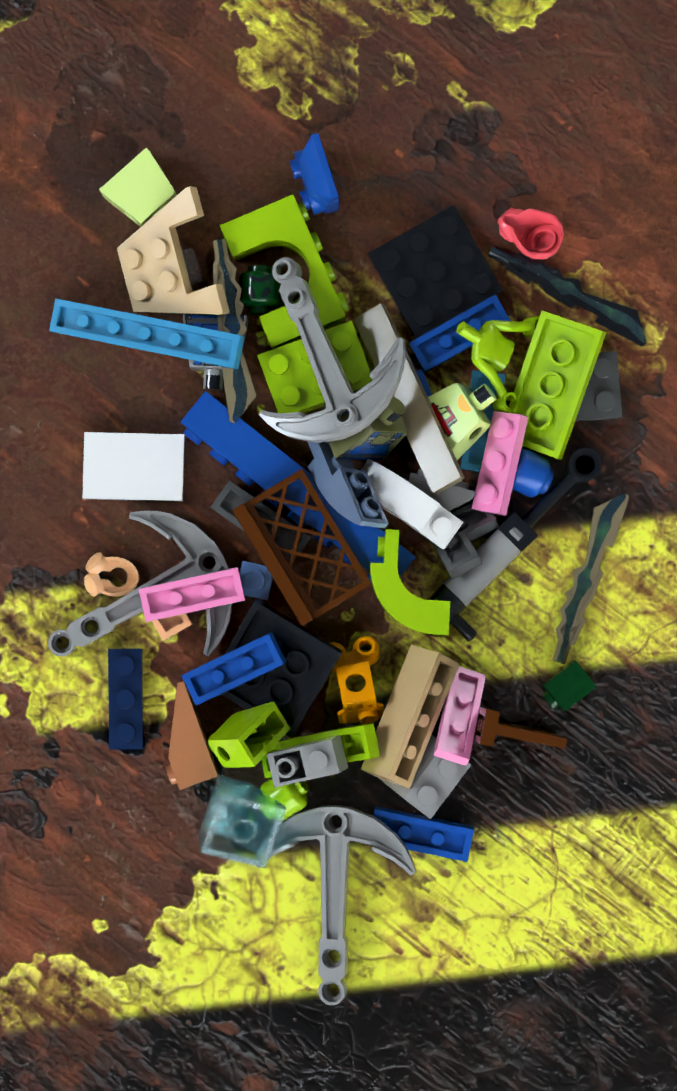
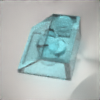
[198,775,286,868]

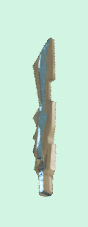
[213,239,256,423]
[552,494,629,665]

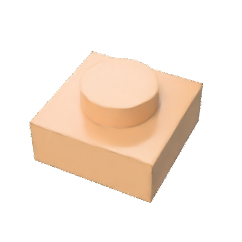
[152,613,193,641]

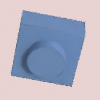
[240,561,273,601]

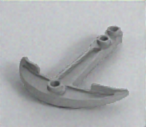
[259,257,405,443]
[48,511,233,656]
[254,805,417,1005]

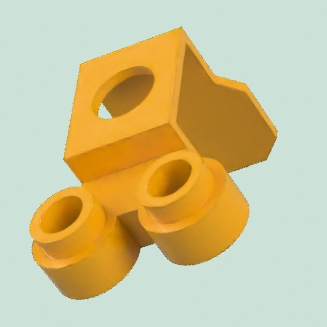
[331,636,384,724]

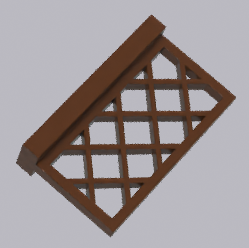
[232,469,372,626]
[474,707,567,749]

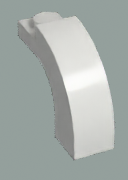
[361,460,463,550]

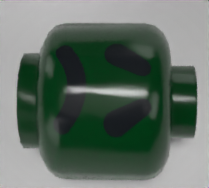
[238,265,281,315]

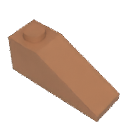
[165,681,220,790]

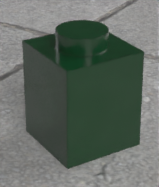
[541,660,597,712]

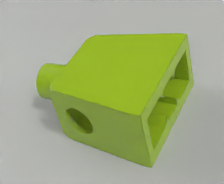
[208,701,290,768]

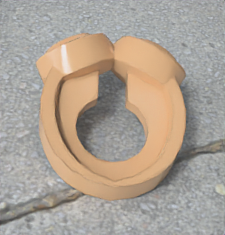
[84,552,139,597]

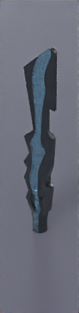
[488,245,646,346]

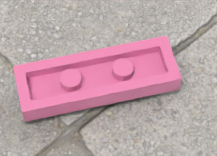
[471,411,528,516]
[139,567,245,622]
[433,666,486,766]

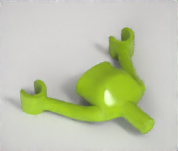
[456,316,540,413]

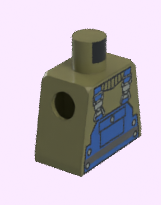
[329,397,407,461]

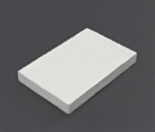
[82,432,185,501]

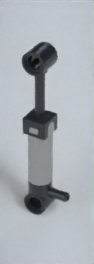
[422,448,602,641]

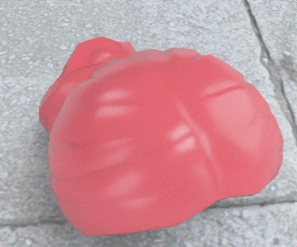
[497,207,564,260]

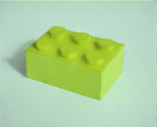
[257,321,373,414]

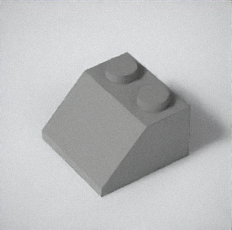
[379,735,471,819]

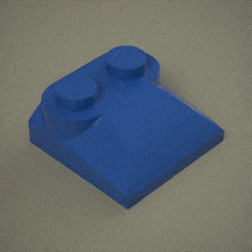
[289,133,339,215]

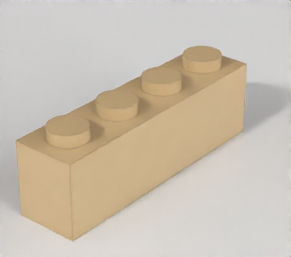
[361,645,460,789]

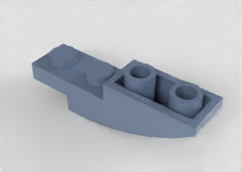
[307,441,388,528]

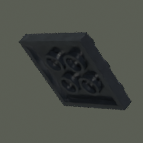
[367,205,503,339]
[222,599,344,738]

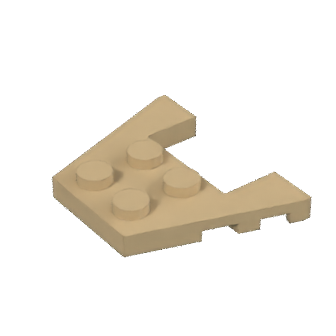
[117,186,230,315]

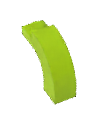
[370,529,450,635]
[261,723,380,778]

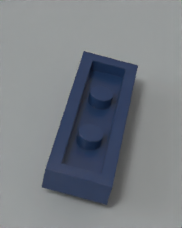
[108,649,144,750]

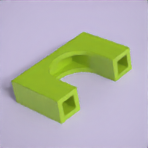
[220,194,349,349]

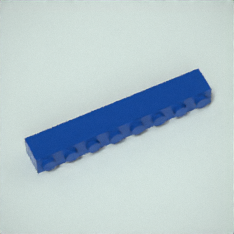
[181,391,416,583]

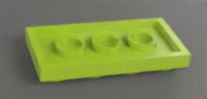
[508,311,607,460]

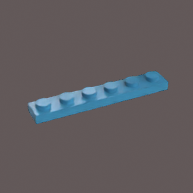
[49,298,245,370]

